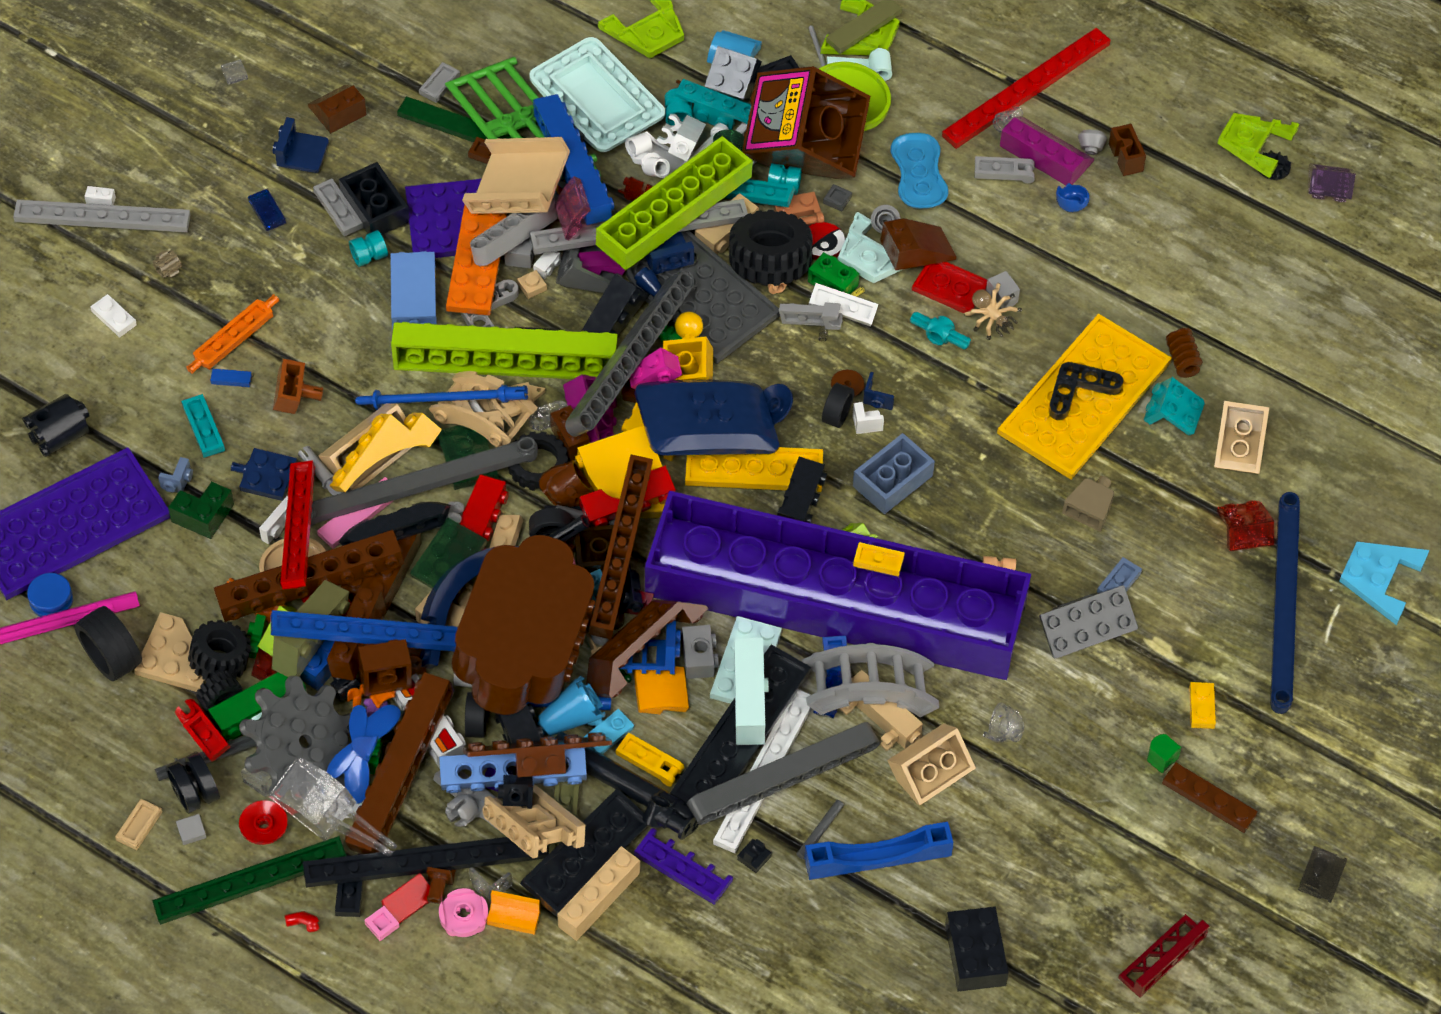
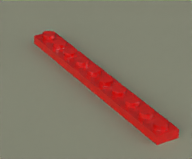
[942,27,1111,149]

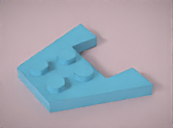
[1340,542,1429,625]

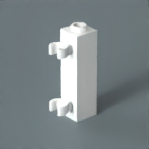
[657,114,706,161]

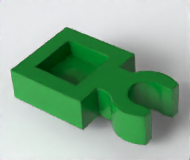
[247,614,266,659]
[368,739,384,775]

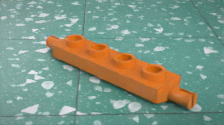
[186,294,280,374]

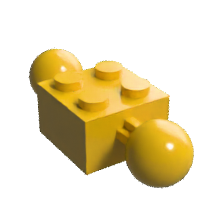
[663,311,713,380]

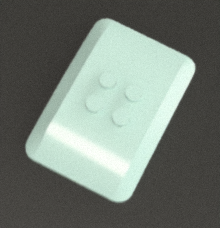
[530,37,665,152]

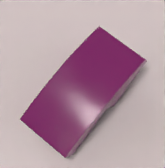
[578,251,625,275]

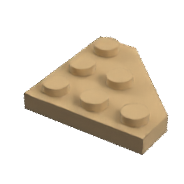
[134,612,206,692]

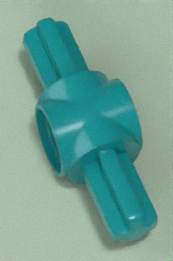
[910,312,971,349]

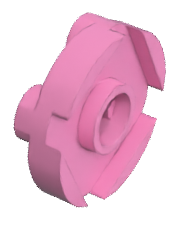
[439,888,488,937]

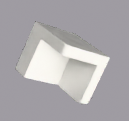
[853,402,884,434]

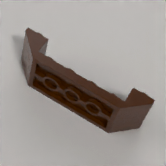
[586,599,708,698]

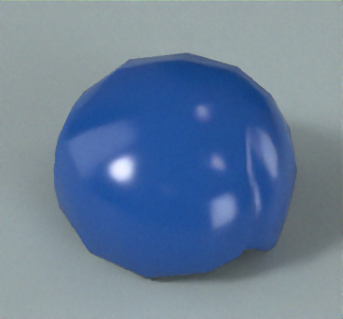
[1056,183,1089,213]

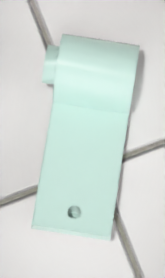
[827,48,892,81]

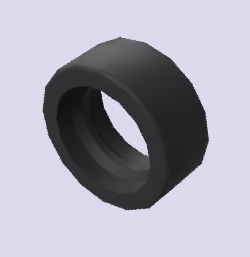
[822,383,854,428]
[529,508,572,541]
[465,692,487,738]

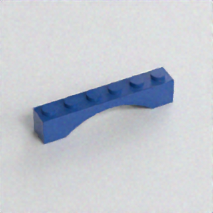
[804,822,954,880]

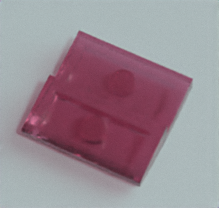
[555,176,591,241]

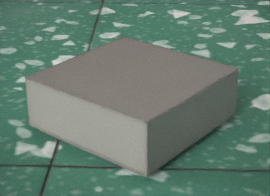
[176,814,207,845]

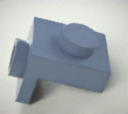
[158,457,193,493]

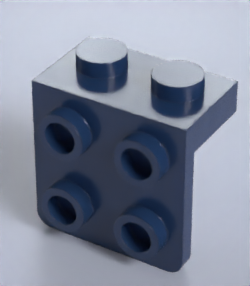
[273,117,329,173]

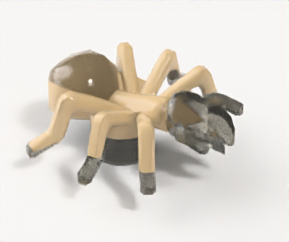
[964,283,1022,340]

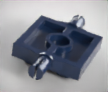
[231,448,298,501]

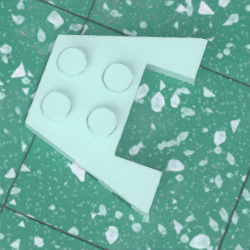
[838,212,903,283]

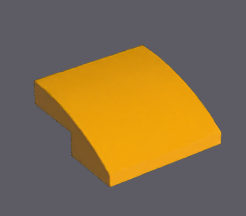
[634,666,689,715]

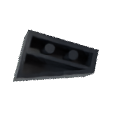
[581,274,650,339]
[777,456,828,523]
[494,703,544,744]

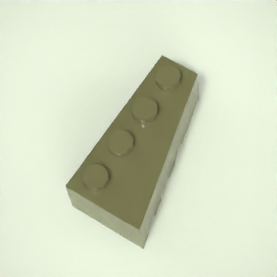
[272,580,350,677]

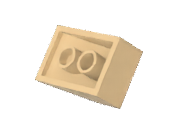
[1214,401,1269,474]

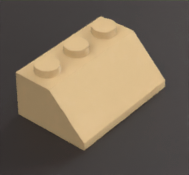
[887,723,976,806]

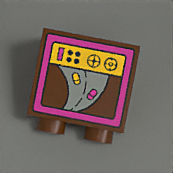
[742,66,871,179]

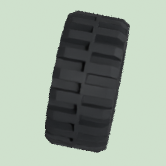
[729,210,813,286]

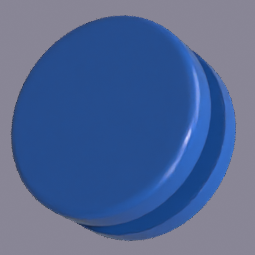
[27,573,73,617]

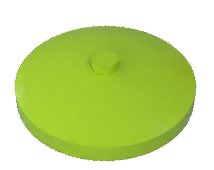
[819,62,891,131]

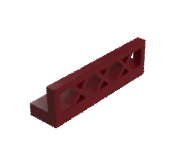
[1118,914,1210,998]

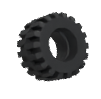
[188,620,251,680]

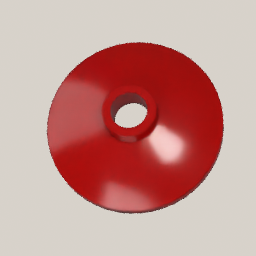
[239,800,288,845]

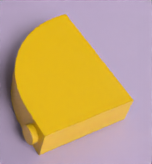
[575,425,665,518]

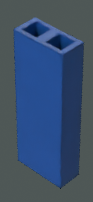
[210,369,252,387]

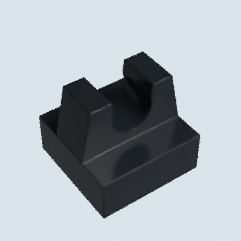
[737,839,772,873]

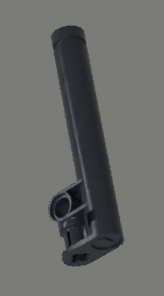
[555,732,699,840]

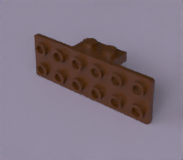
[463,732,612,777]

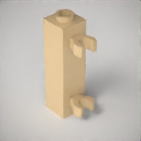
[839,670,923,751]

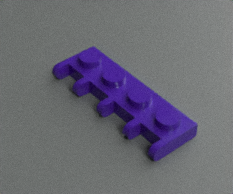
[634,828,734,905]

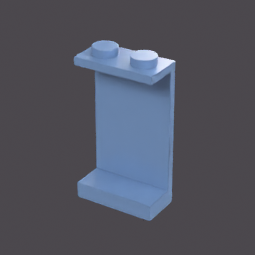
[391,251,437,329]

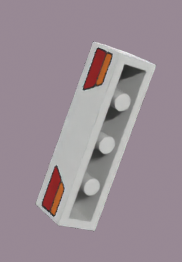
[393,674,466,769]

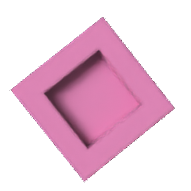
[364,906,399,941]

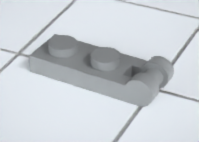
[974,156,1035,184]

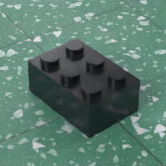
[339,162,409,235]
[945,906,1009,992]

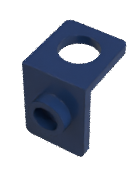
[863,372,894,410]

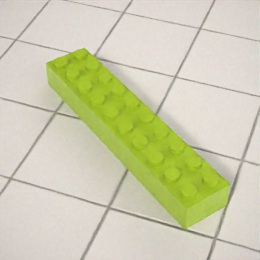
[391,322,618,379]

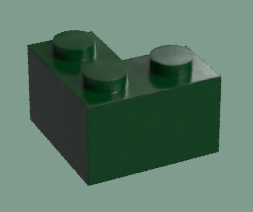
[168,481,234,539]

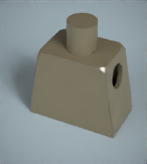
[1062,476,1114,532]

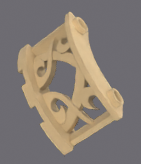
[429,371,538,447]

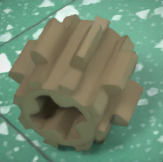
[153,250,182,278]

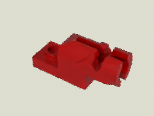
[175,699,231,762]

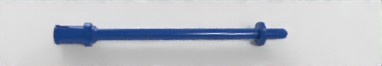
[355,385,528,410]

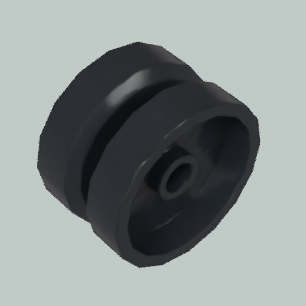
[165,751,220,814]

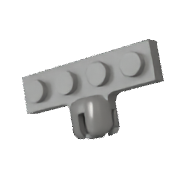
[433,770,503,834]

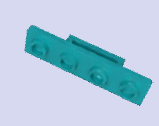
[675,79,751,132]

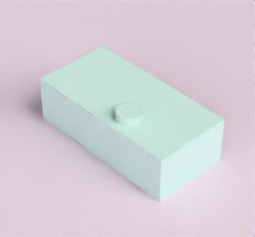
[734,637,769,745]

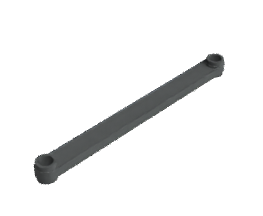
[310,437,538,527]

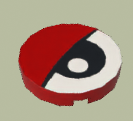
[809,222,845,260]

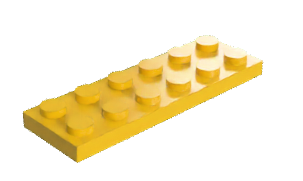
[685,447,823,492]

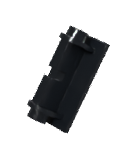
[620,564,643,614]

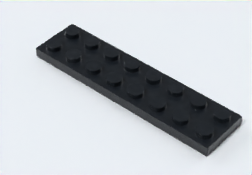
[670,644,811,802]

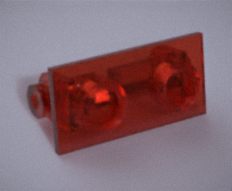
[618,176,653,201]

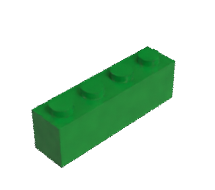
[208,672,307,741]

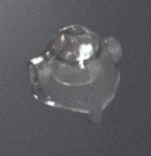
[983,703,1025,743]

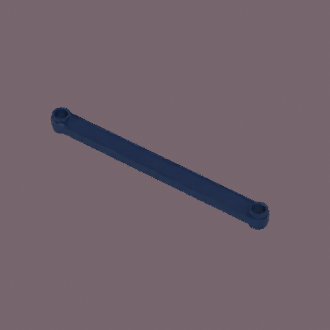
[1270,492,1300,714]

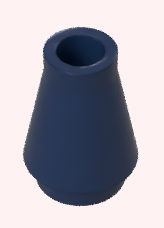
[634,267,662,297]

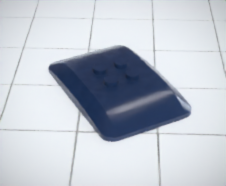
[635,379,779,455]

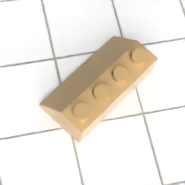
[319,403,412,491]

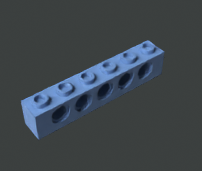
[439,747,587,793]

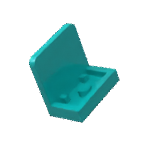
[1143,377,1205,436]

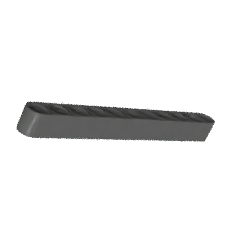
[565,270,694,437]

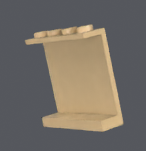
[462,137,570,214]

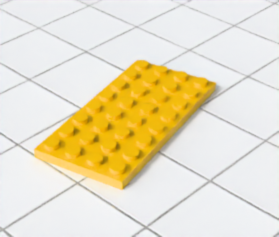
[997,313,1172,480]

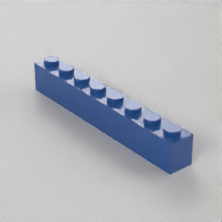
[533,94,614,225]

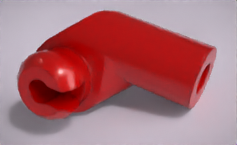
[284,911,320,932]

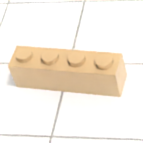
[557,846,640,941]

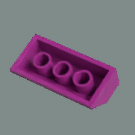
[1000,117,1094,185]

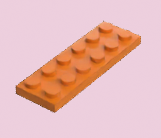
[446,205,508,315]

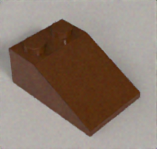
[880,218,956,270]

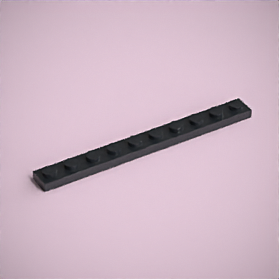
[303,837,549,888]

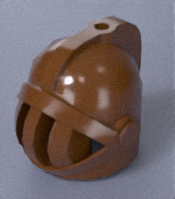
[539,460,593,507]

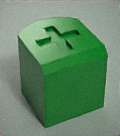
[1147,734,1181,773]

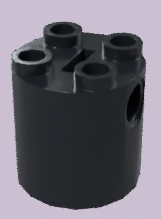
[22,394,90,457]

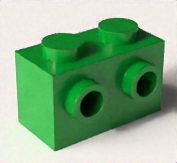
[808,252,859,294]

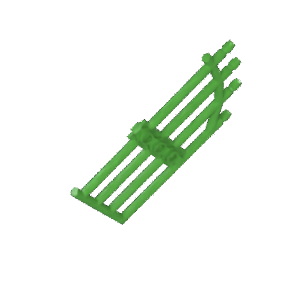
[445,57,601,177]

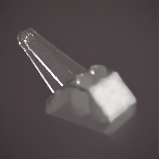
[268,757,397,856]

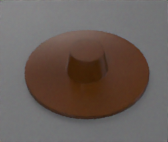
[831,369,864,397]

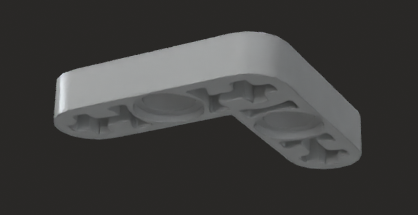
[460,279,519,327]

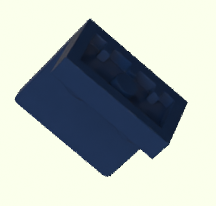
[645,232,694,274]

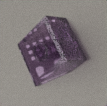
[1307,164,1356,202]

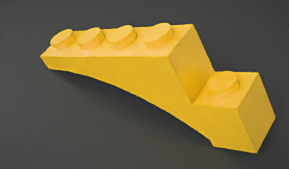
[330,413,442,492]

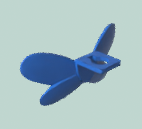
[326,705,401,804]

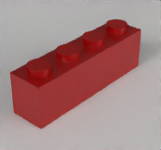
[448,474,509,562]

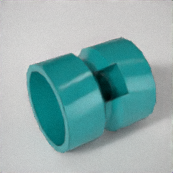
[664,88,693,126]
[768,163,802,195]
[349,230,388,267]

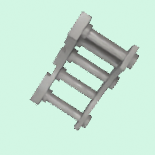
[802,643,939,717]

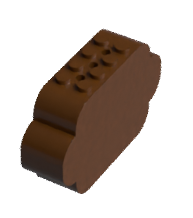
[451,535,595,715]

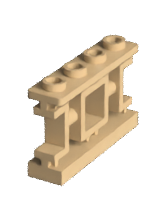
[483,784,585,858]

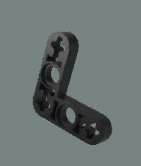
[1049,362,1123,420]

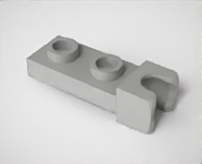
[779,302,843,330]

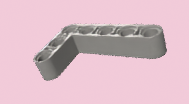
[470,196,558,266]

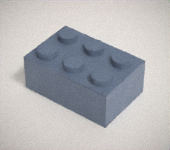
[853,433,935,514]

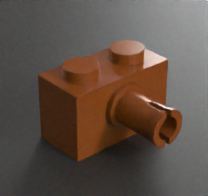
[273,359,323,414]

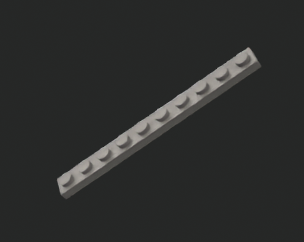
[530,199,748,255]

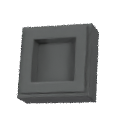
[823,184,852,212]

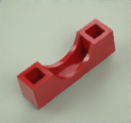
[579,465,676,526]

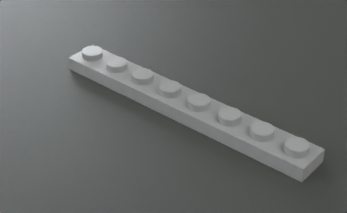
[13,200,191,232]

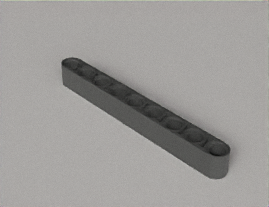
[687,722,881,825]

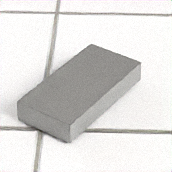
[419,62,460,103]

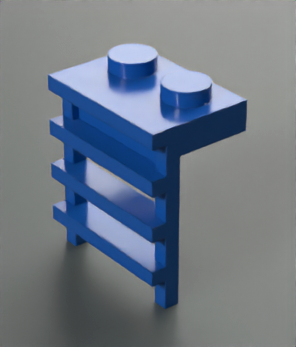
[618,621,681,674]

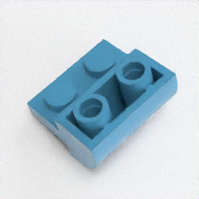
[707,30,762,63]

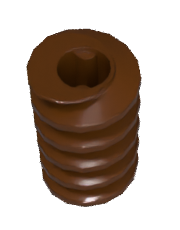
[1166,328,1203,378]

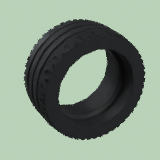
[74,606,142,681]

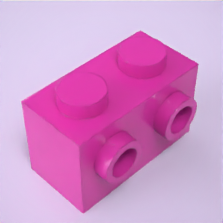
[629,348,682,389]

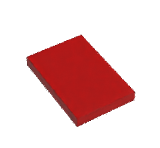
[912,262,987,314]

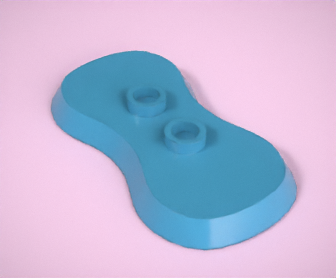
[891,133,948,209]

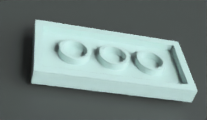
[710,616,782,704]

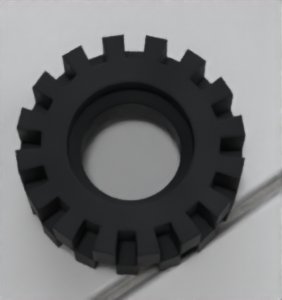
[196,671,243,714]

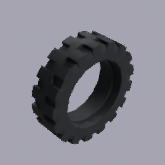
[508,431,568,491]

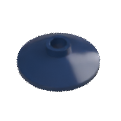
[763,384,793,424]

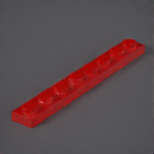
[280,460,315,589]

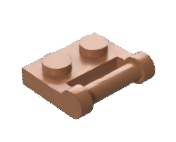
[773,192,824,225]

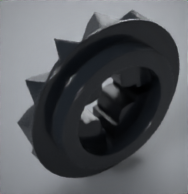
[1258,150,1291,180]

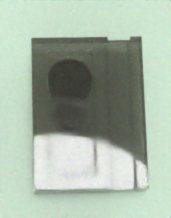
[1298,846,1347,903]

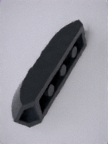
[339,502,451,546]

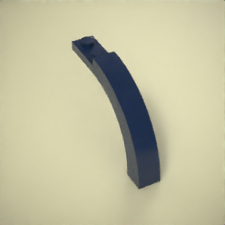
[420,546,519,669]

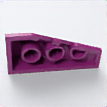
[563,374,617,443]

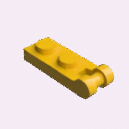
[616,732,685,787]

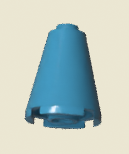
[537,676,606,736]

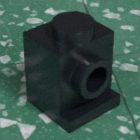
[498,775,533,809]

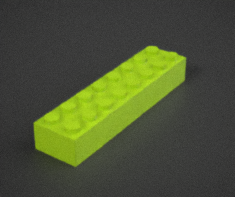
[596,136,753,270]

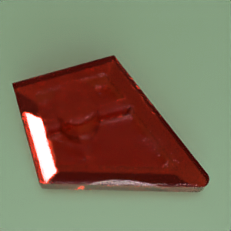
[251,648,277,681]

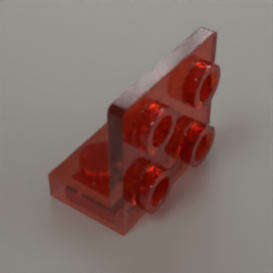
[1217,500,1274,551]

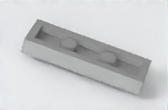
[313,179,363,237]

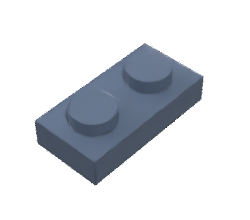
[1097,557,1142,593]

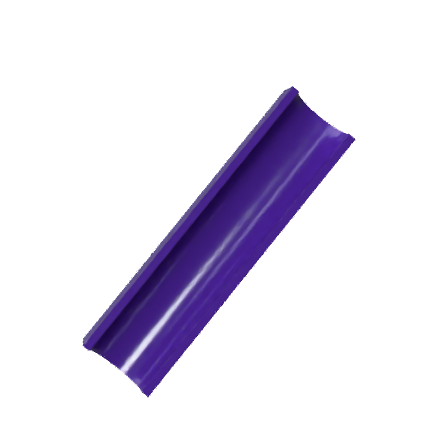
[645,491,1031,680]

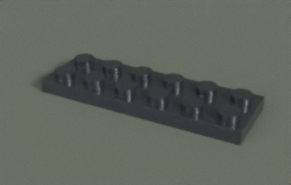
[520,788,649,916]

